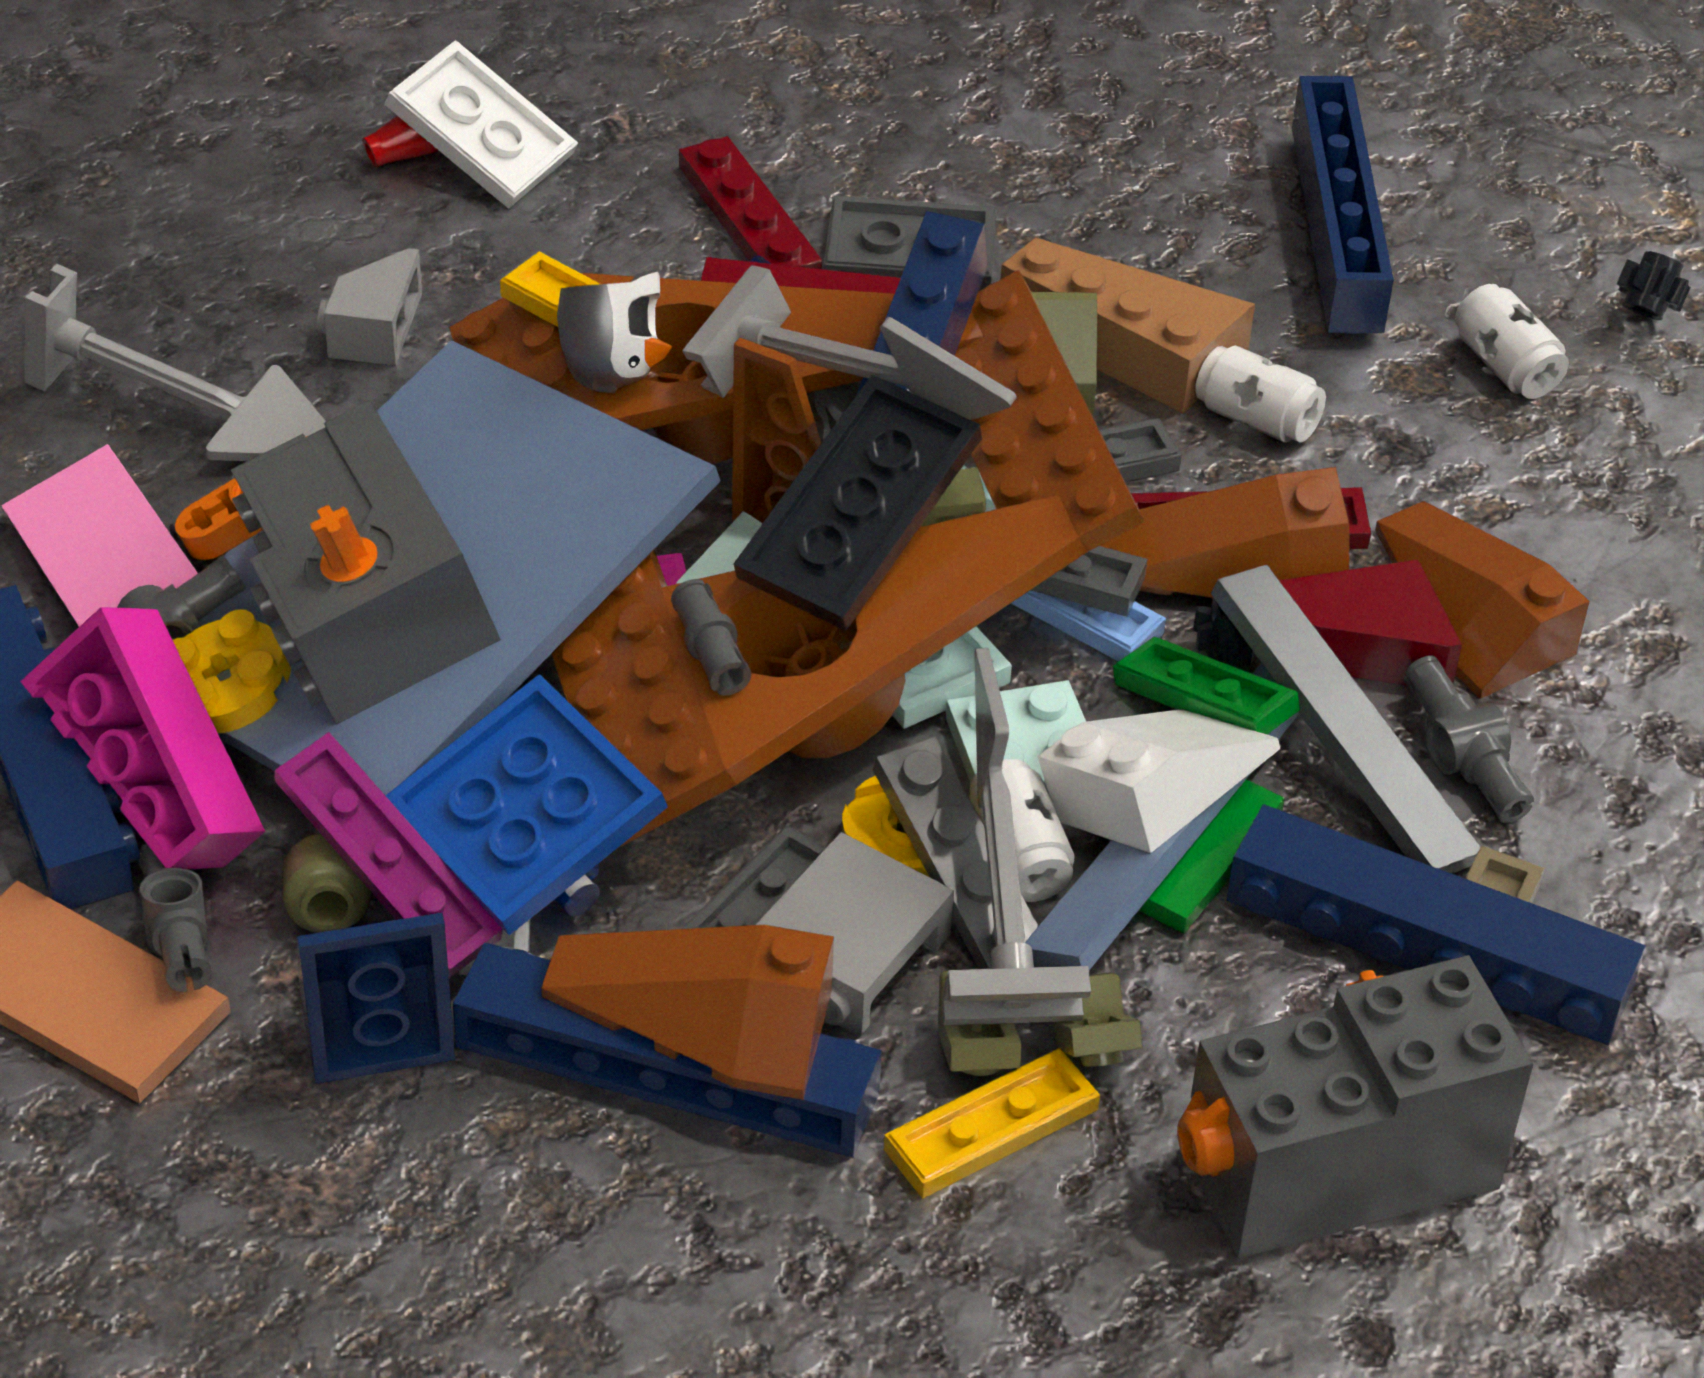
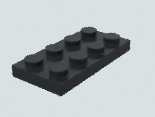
[733,375,982,631]

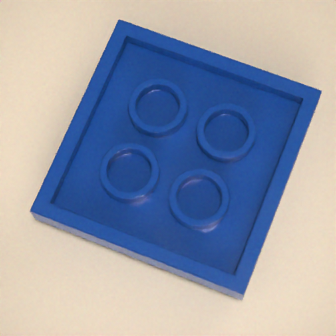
[385,674,668,936]

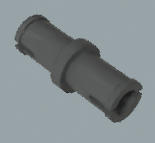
[671,579,751,695]

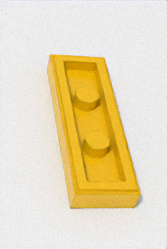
[883,1048,1100,1199]

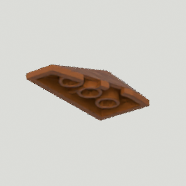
[732,337,821,524]
[1100,467,1350,603]
[1375,501,1590,699]
[541,925,834,1100]

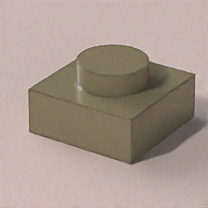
[1465,845,1545,903]

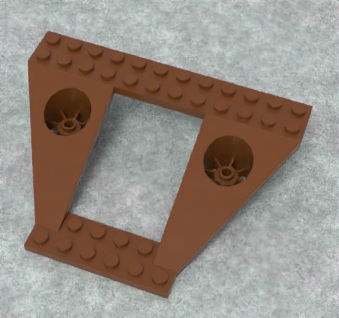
[449,270,1144,847]

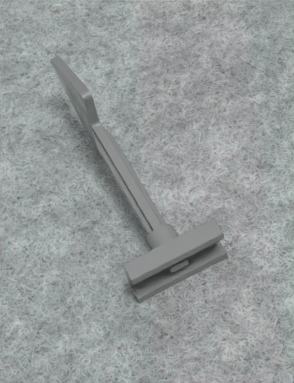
[24,263,326,461]
[682,265,1017,420]
[942,648,1091,1025]

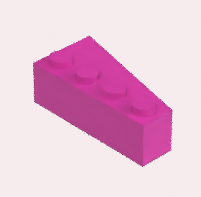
[20,607,266,869]

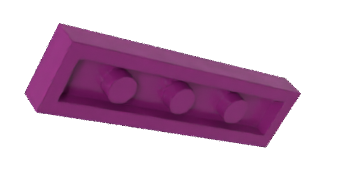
[275,732,503,979]

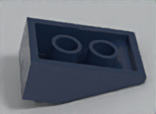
[297,913,455,1084]

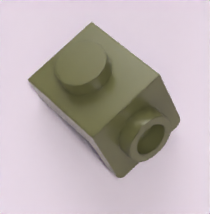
[938,970,1021,1076]
[1054,972,1143,1066]

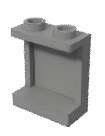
[756,832,954,1036]

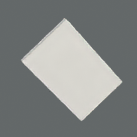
[384,40,578,209]

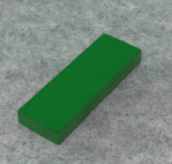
[1112,636,1300,735]
[1138,779,1285,934]

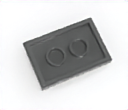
[824,196,997,291]

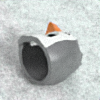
[557,272,673,393]

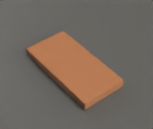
[0,880,231,1104]

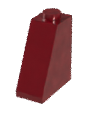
[1279,559,1462,686]

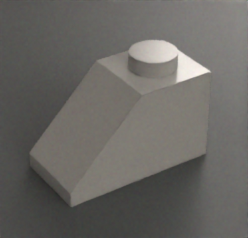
[317,248,422,366]

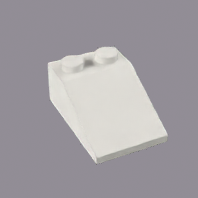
[1038,709,1280,853]

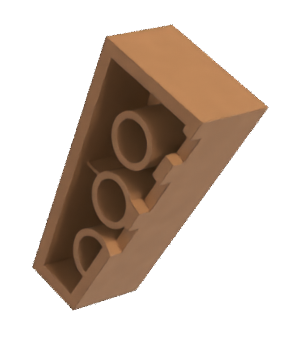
[1000,237,1255,414]

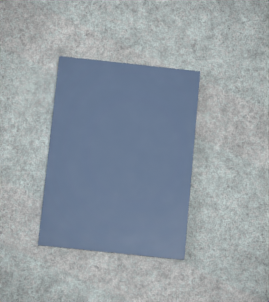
[199,340,721,795]

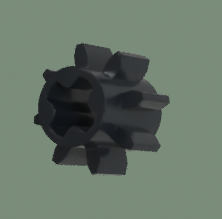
[1617,251,1691,320]
[1193,597,1253,667]

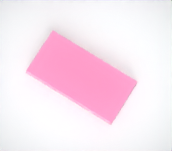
[1,444,198,627]

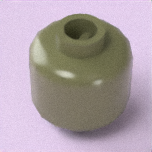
[281,833,371,933]

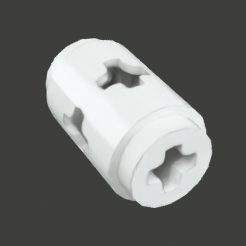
[1455,284,1569,399]
[1195,345,1326,443]
[969,759,1074,902]

